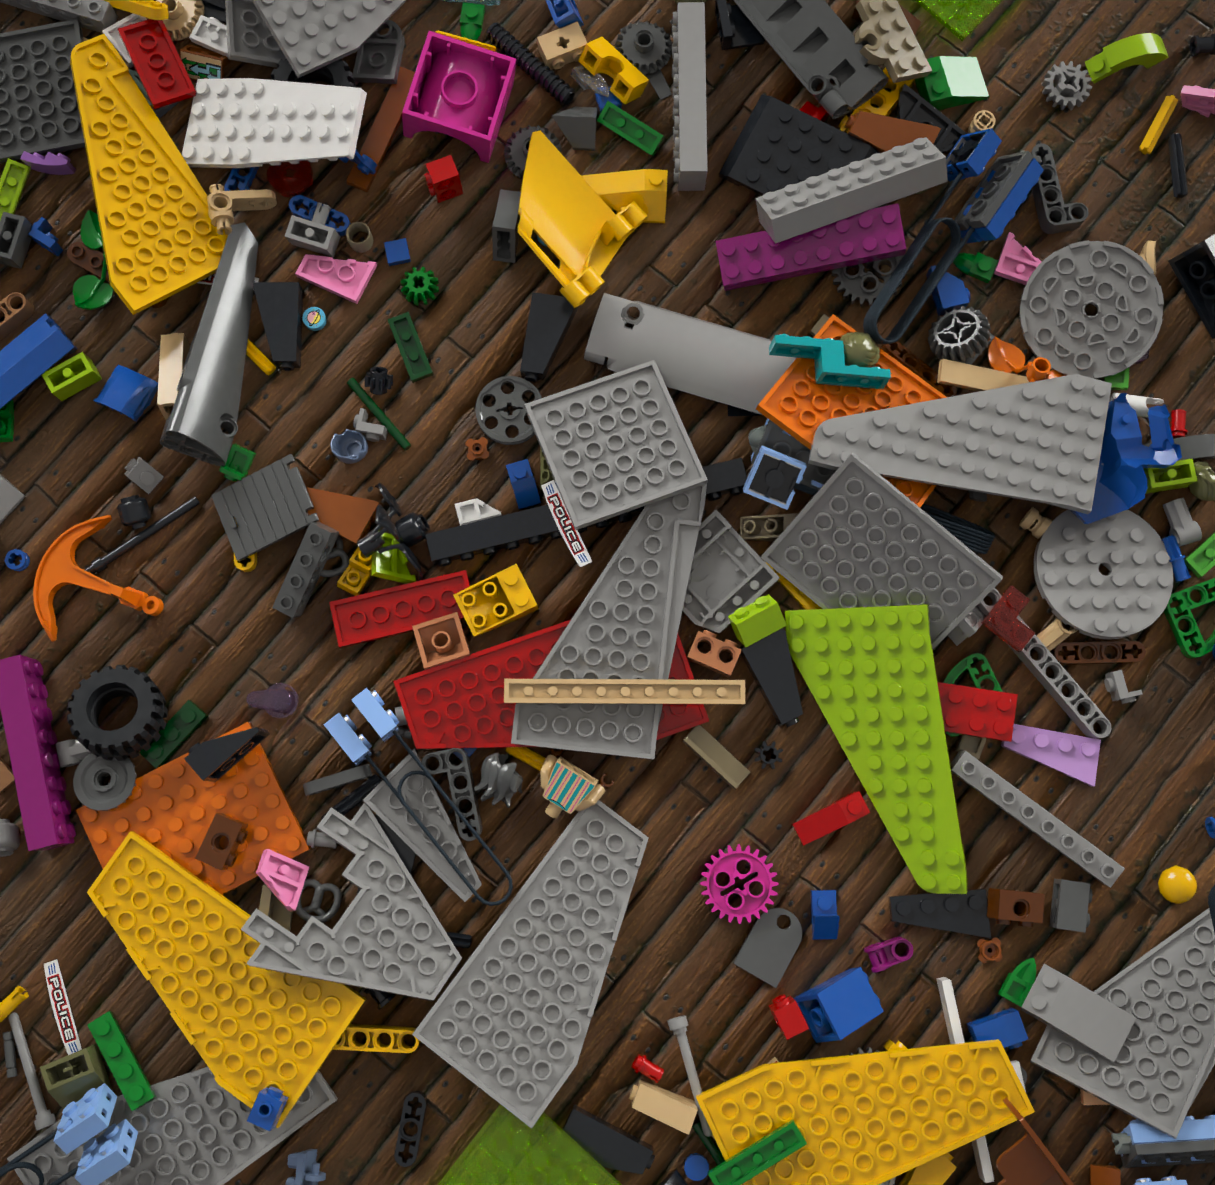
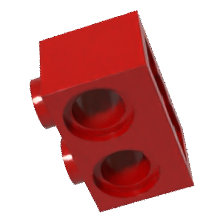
[424,155,463,203]
[769,994,809,1040]

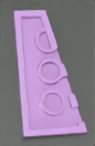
[1001,724,1101,787]

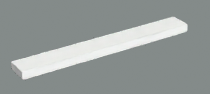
[936,977,995,1183]

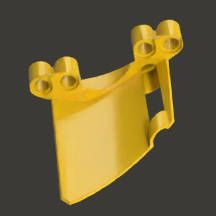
[518,130,648,308]

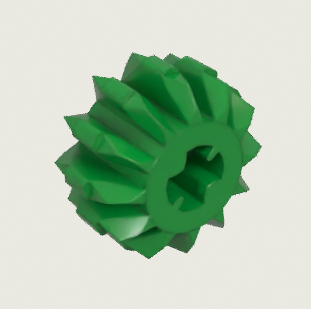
[401,266,439,306]

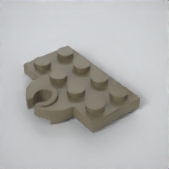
[853,0,932,83]

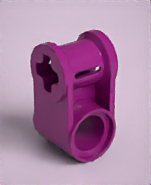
[863,937,914,973]

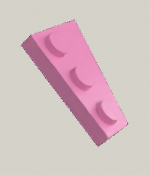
[295,254,377,304]

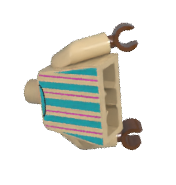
[540,748,614,819]

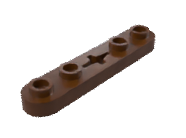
[67,242,168,308]

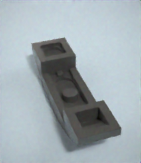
[1145,434,1215,461]

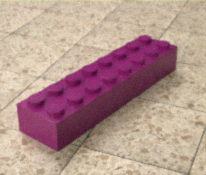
[716,204,906,291]
[0,655,76,851]

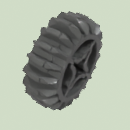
[928,306,991,363]

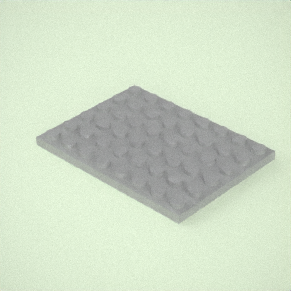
[761,452,1003,650]

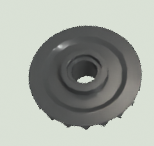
[615,20,672,74]
[504,125,562,179]
[73,753,137,811]

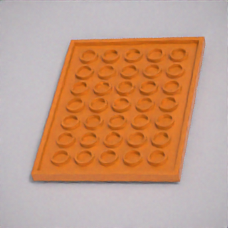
[756,314,947,507]
[76,722,311,895]

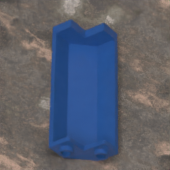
[0,313,78,409]

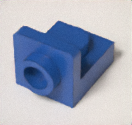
[28,217,63,257]

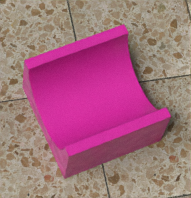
[402,31,516,163]

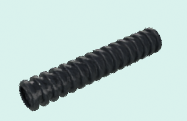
[485,22,575,106]

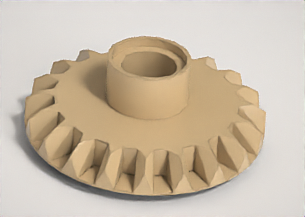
[156,0,204,41]

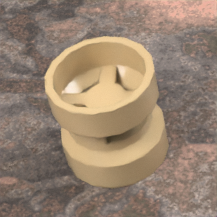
[968,110,996,133]
[1019,507,1052,539]

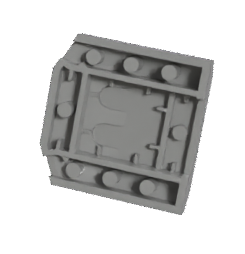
[682,510,780,634]

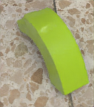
[1085,33,1169,83]

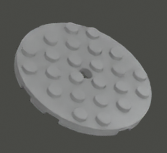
[1020,240,1164,379]
[1033,509,1173,639]

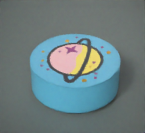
[303,307,327,331]

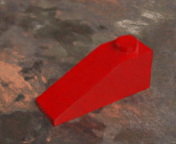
[792,791,871,846]

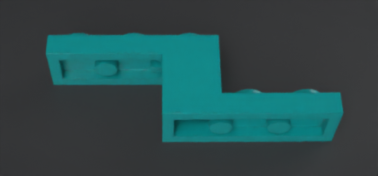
[769,334,891,389]

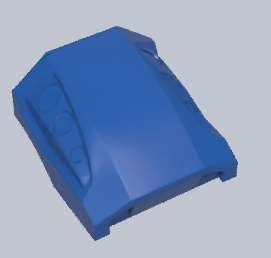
[93,364,158,422]

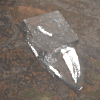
[571,65,609,98]

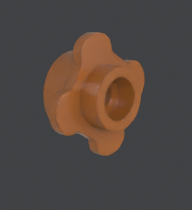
[465,437,489,461]
[977,937,1003,963]

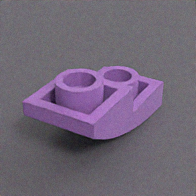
[20,151,76,175]

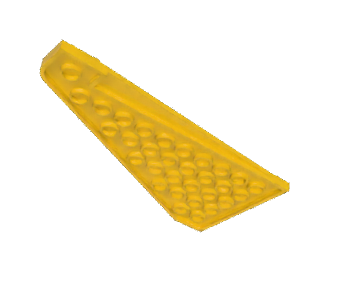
[70,34,228,315]

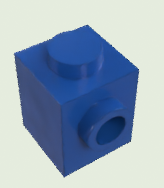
[247,1086,289,1131]

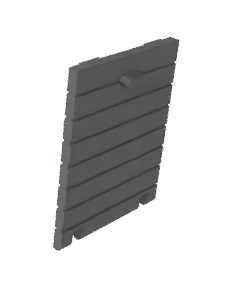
[211,454,319,561]

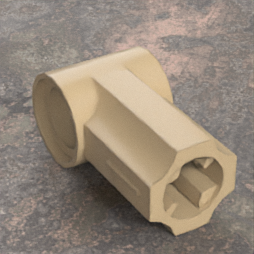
[1036,618,1078,651]

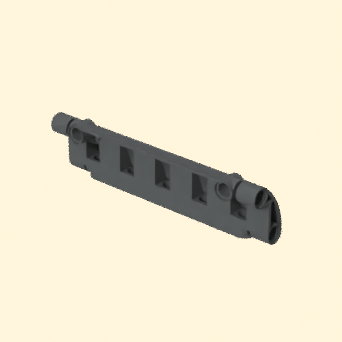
[733,0,889,119]

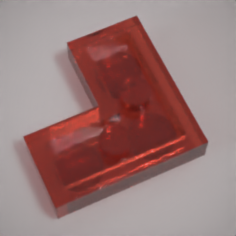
[981,585,1035,652]

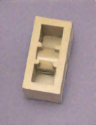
[537,21,587,70]

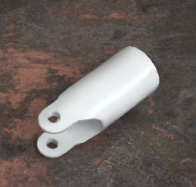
[1110,393,1164,418]

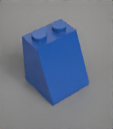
[794,967,884,1043]

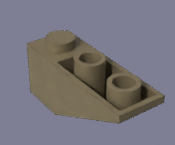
[740,513,799,542]

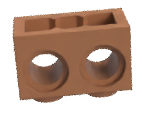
[687,630,742,678]

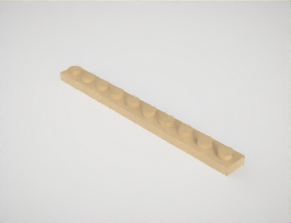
[504,679,745,704]

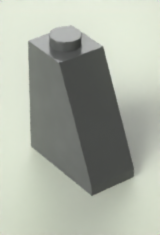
[492,189,521,263]

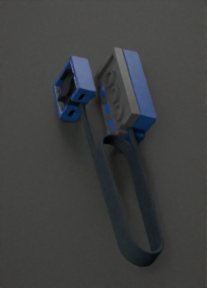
[863,128,1044,344]

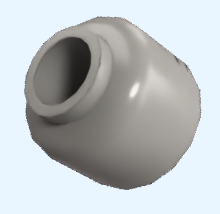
[0,819,20,857]

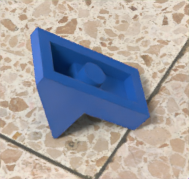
[506,459,541,510]
[811,890,840,940]

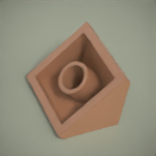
[412,612,470,670]

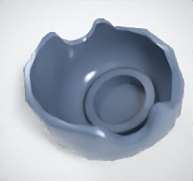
[330,429,369,464]

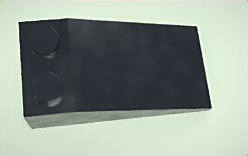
[1168,234,1215,339]

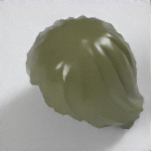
[840,332,880,368]
[1189,462,1215,501]

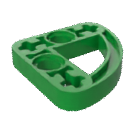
[1164,578,1215,659]
[943,653,1003,737]

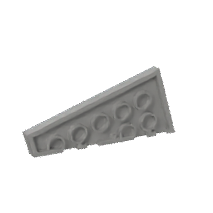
[363,749,482,902]

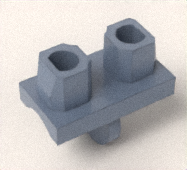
[285,1149,326,1185]

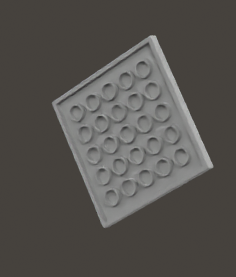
[524,360,708,530]

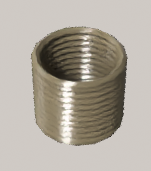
[346,221,374,253]

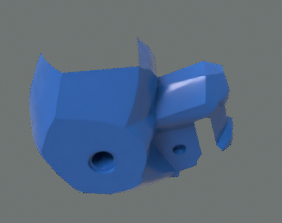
[1070,393,1182,524]

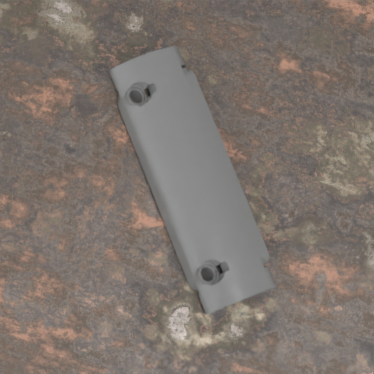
[584,293,797,415]

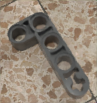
[1030,143,1089,234]
[422,748,483,841]

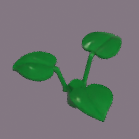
[73,210,113,310]

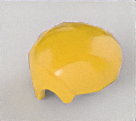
[1158,865,1197,904]

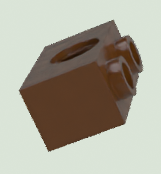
[195,813,248,870]
[987,888,1045,927]

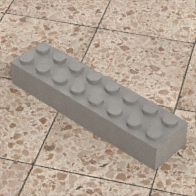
[672,2,707,191]
[755,137,948,244]

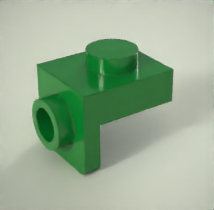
[219,444,256,482]

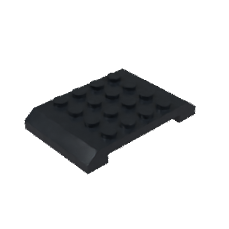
[719,95,880,196]

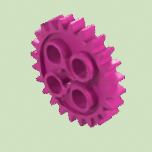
[700,844,779,924]

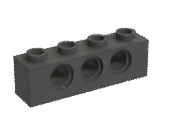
[272,522,339,618]

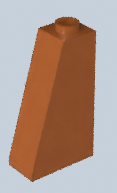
[845,111,941,153]
[306,487,379,546]

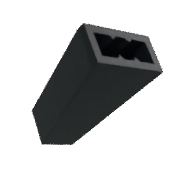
[253,282,303,371]
[520,292,578,382]
[740,628,803,728]
[551,1105,655,1174]

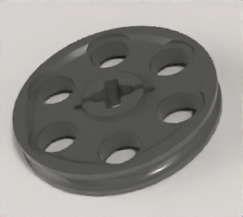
[475,376,542,445]

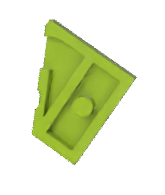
[371,533,416,584]

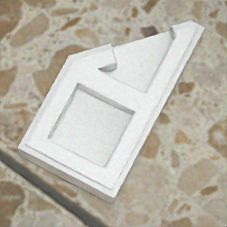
[455,498,502,526]

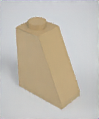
[629,1080,698,1135]

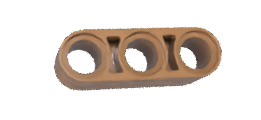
[0,292,34,340]

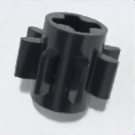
[365,367,393,395]
[754,741,783,770]

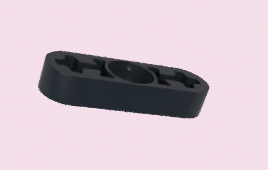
[394,1091,427,1167]

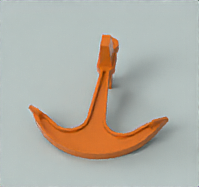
[33,515,164,642]

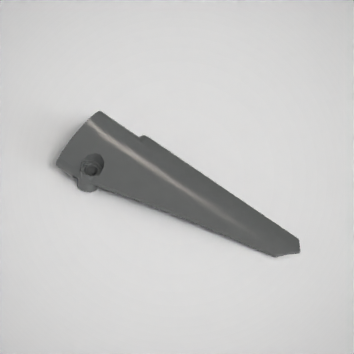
[160,222,258,466]

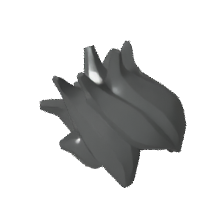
[474,753,523,808]

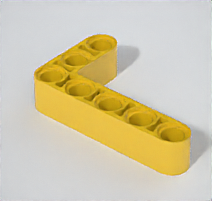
[333,1024,421,1053]

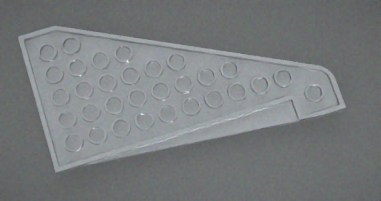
[808,374,1112,514]
[511,484,707,759]
[1030,908,1215,1139]

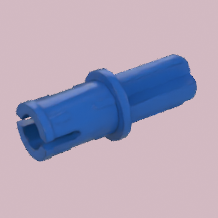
[1162,535,1191,582]

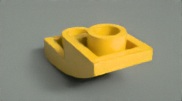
[337,547,372,596]

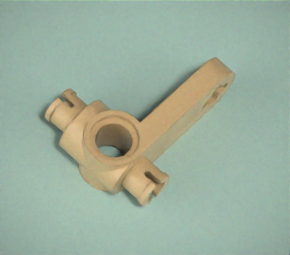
[207,184,277,235]

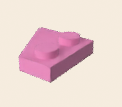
[1181,85,1215,117]
[994,232,1041,285]
[256,849,309,912]

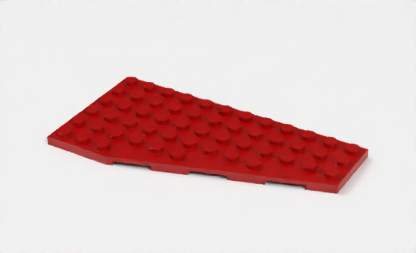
[393,620,709,749]

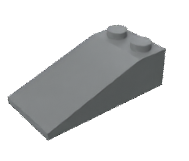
[1021,964,1136,1063]

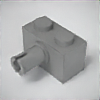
[285,202,340,258]

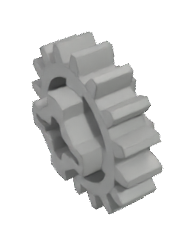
[1042,61,1092,110]

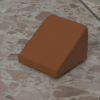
[1090,1164,1121,1185]

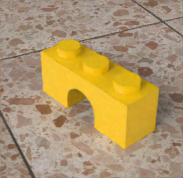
[578,37,649,105]

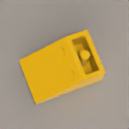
[453,563,539,637]

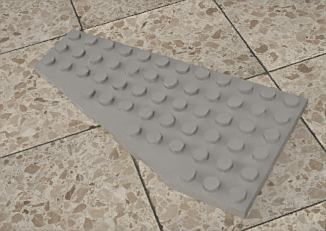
[412,800,649,1128]

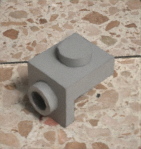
[353,408,388,442]
[124,457,164,494]
[1104,670,1143,704]

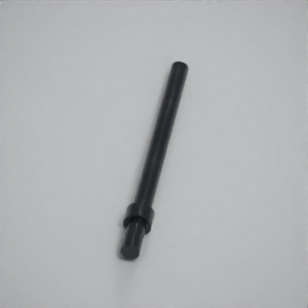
[84,496,200,574]

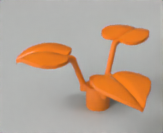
[988,336,1066,382]

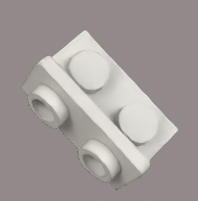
[189,15,228,57]

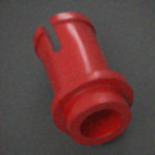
[1171,409,1188,439]
[631,1054,664,1083]

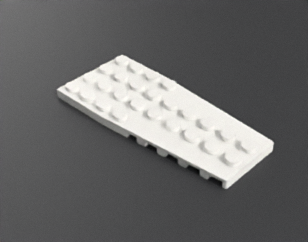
[182,78,367,168]

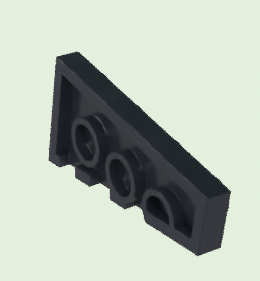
[888,889,991,938]

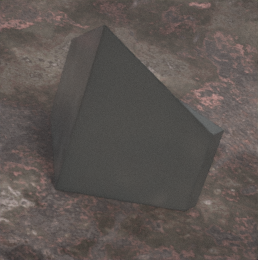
[551,106,597,151]

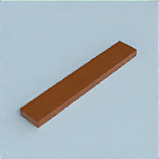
[346,66,415,192]

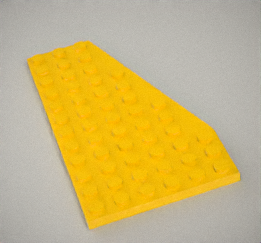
[87,831,367,1128]
[696,1039,1035,1185]

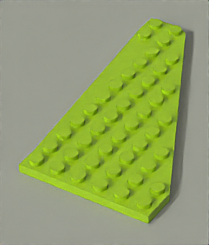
[785,604,968,894]

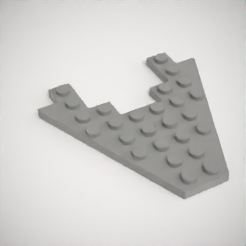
[241,803,462,1001]

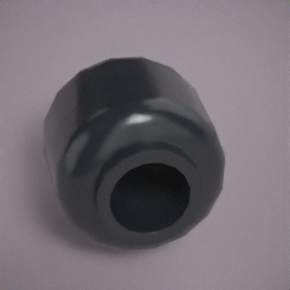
[117,494,152,530]
[395,513,430,547]

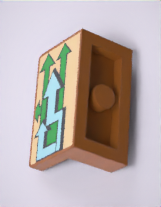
[180,44,230,80]

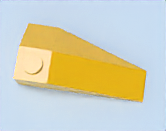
[581,169,668,223]

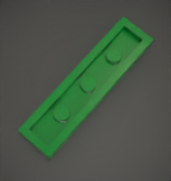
[87,1011,156,1112]
[708,1119,807,1185]

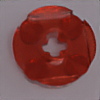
[267,160,313,198]

